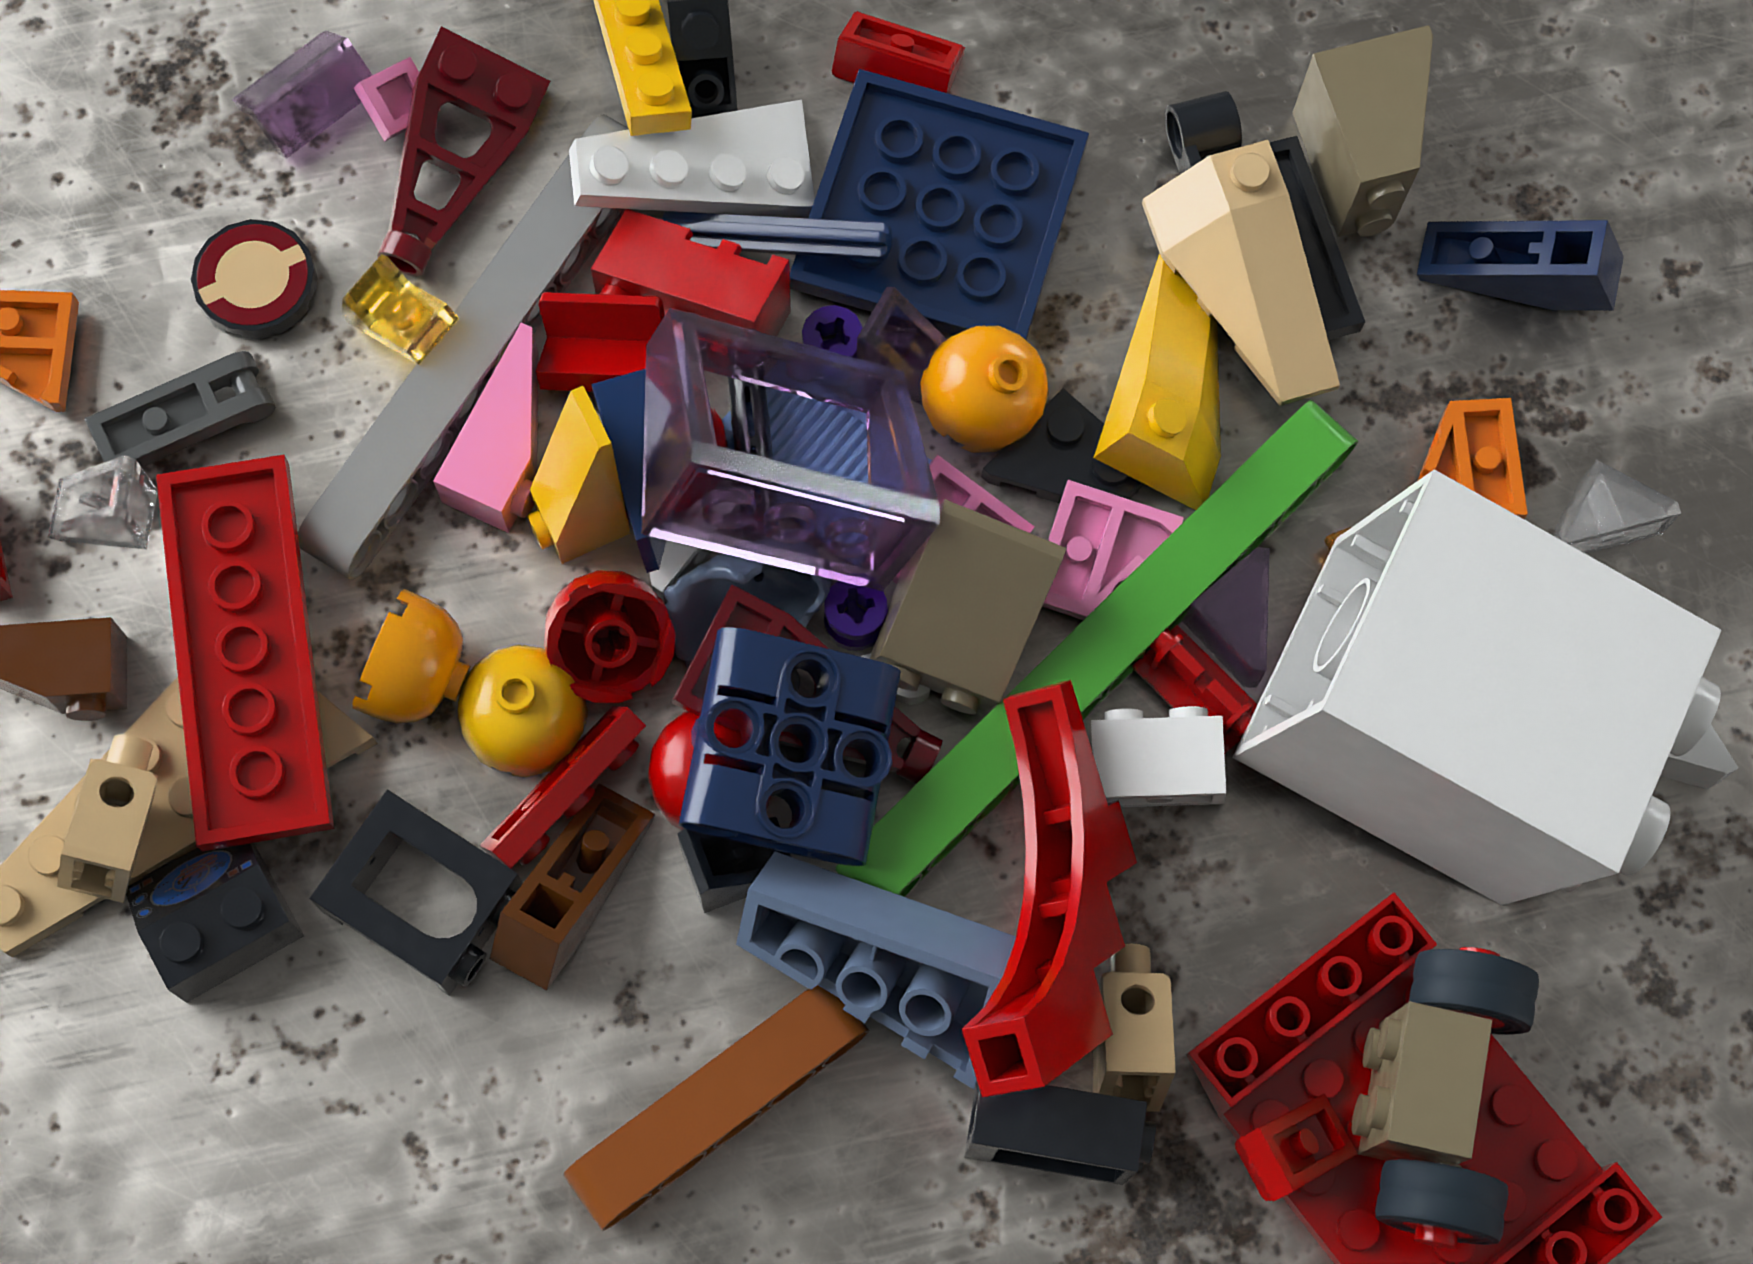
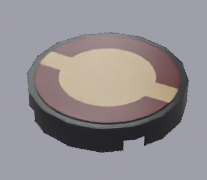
[191,219,318,340]

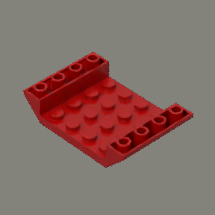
[1186,892,1663,1264]

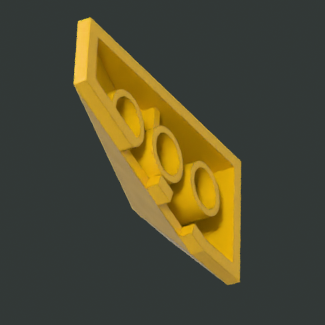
[1093,254,1221,510]

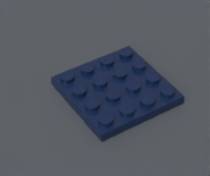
[790,69,1089,341]

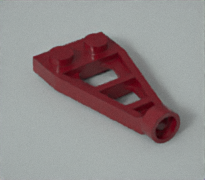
[377,26,551,277]
[671,585,943,784]

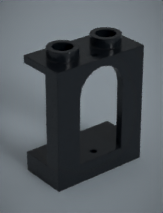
[309,789,523,996]

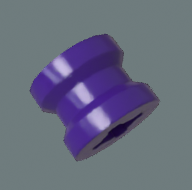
[802,305,863,381]
[824,576,887,651]

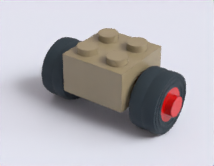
[1352,947,1539,1249]

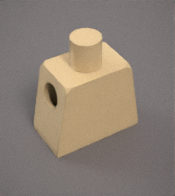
[57,734,158,903]
[1093,944,1175,1112]

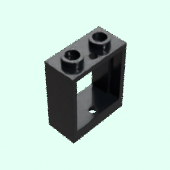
[964,1084,1156,1185]

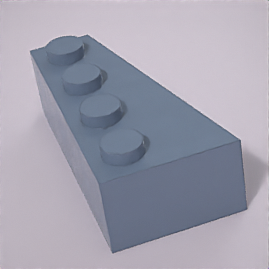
[736,852,1016,1089]

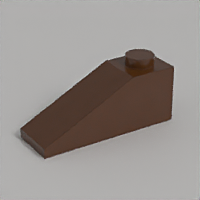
[0,617,127,721]
[489,783,655,991]

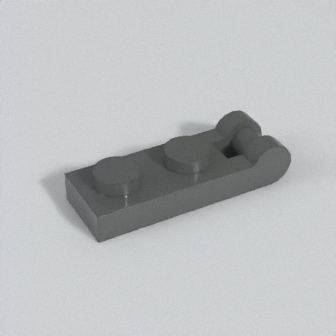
[84,351,276,480]

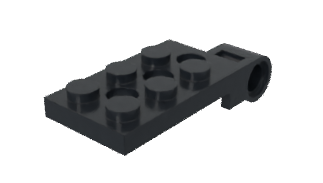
[1165,91,1365,340]

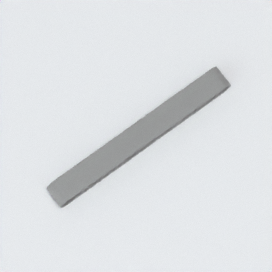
[298,115,629,580]

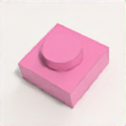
[354,57,441,142]

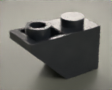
[667,0,738,119]

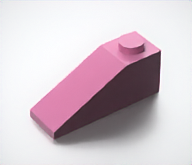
[433,322,539,533]

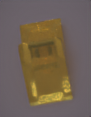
[342,254,459,365]

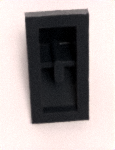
[677,817,792,913]

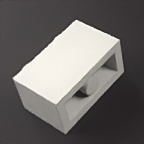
[1091,706,1226,807]

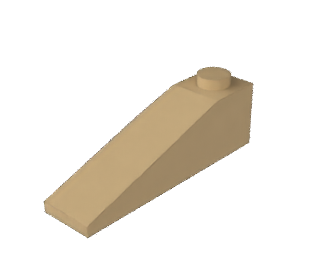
[1142,140,1340,406]

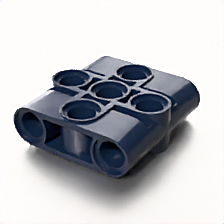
[679,627,901,866]

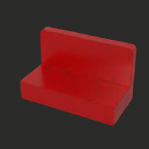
[535,292,673,392]

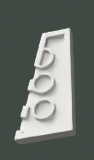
[569,99,815,218]

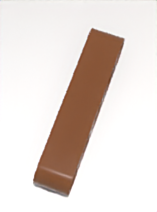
[563,985,870,1231]

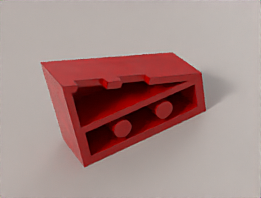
[591,209,791,364]

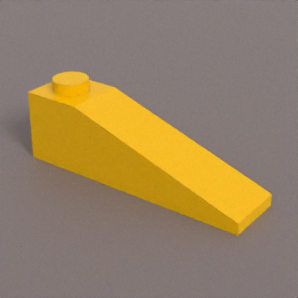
[527,386,630,564]

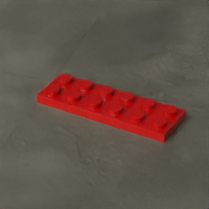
[156,454,334,851]

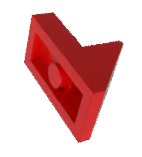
[1234,1093,1358,1202]

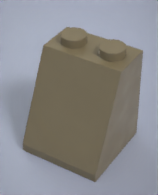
[1292,25,1433,237]
[870,499,1067,714]

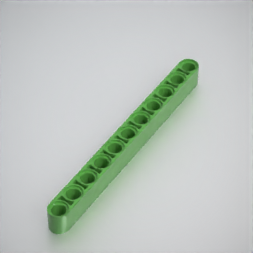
[835,400,1358,897]

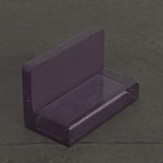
[232,31,372,159]

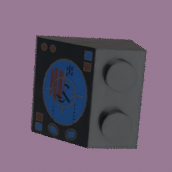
[126,843,304,1003]

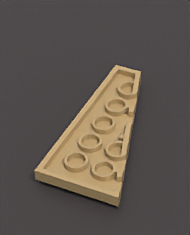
[0,677,378,958]

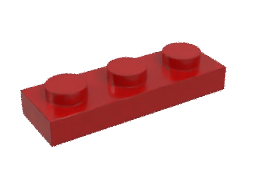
[479,706,646,869]

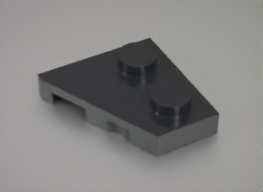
[981,388,1144,504]

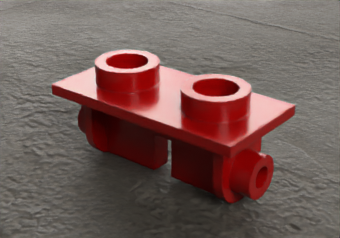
[1132,625,1258,755]

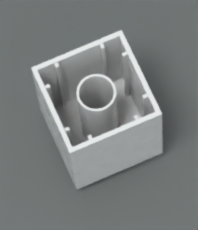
[1232,469,1722,905]

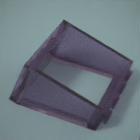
[641,308,940,591]

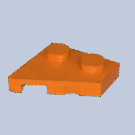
[0,290,79,412]
[1417,398,1528,519]

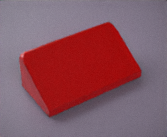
[831,11,966,94]

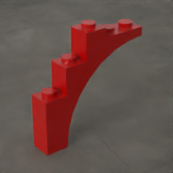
[962,680,1137,1097]

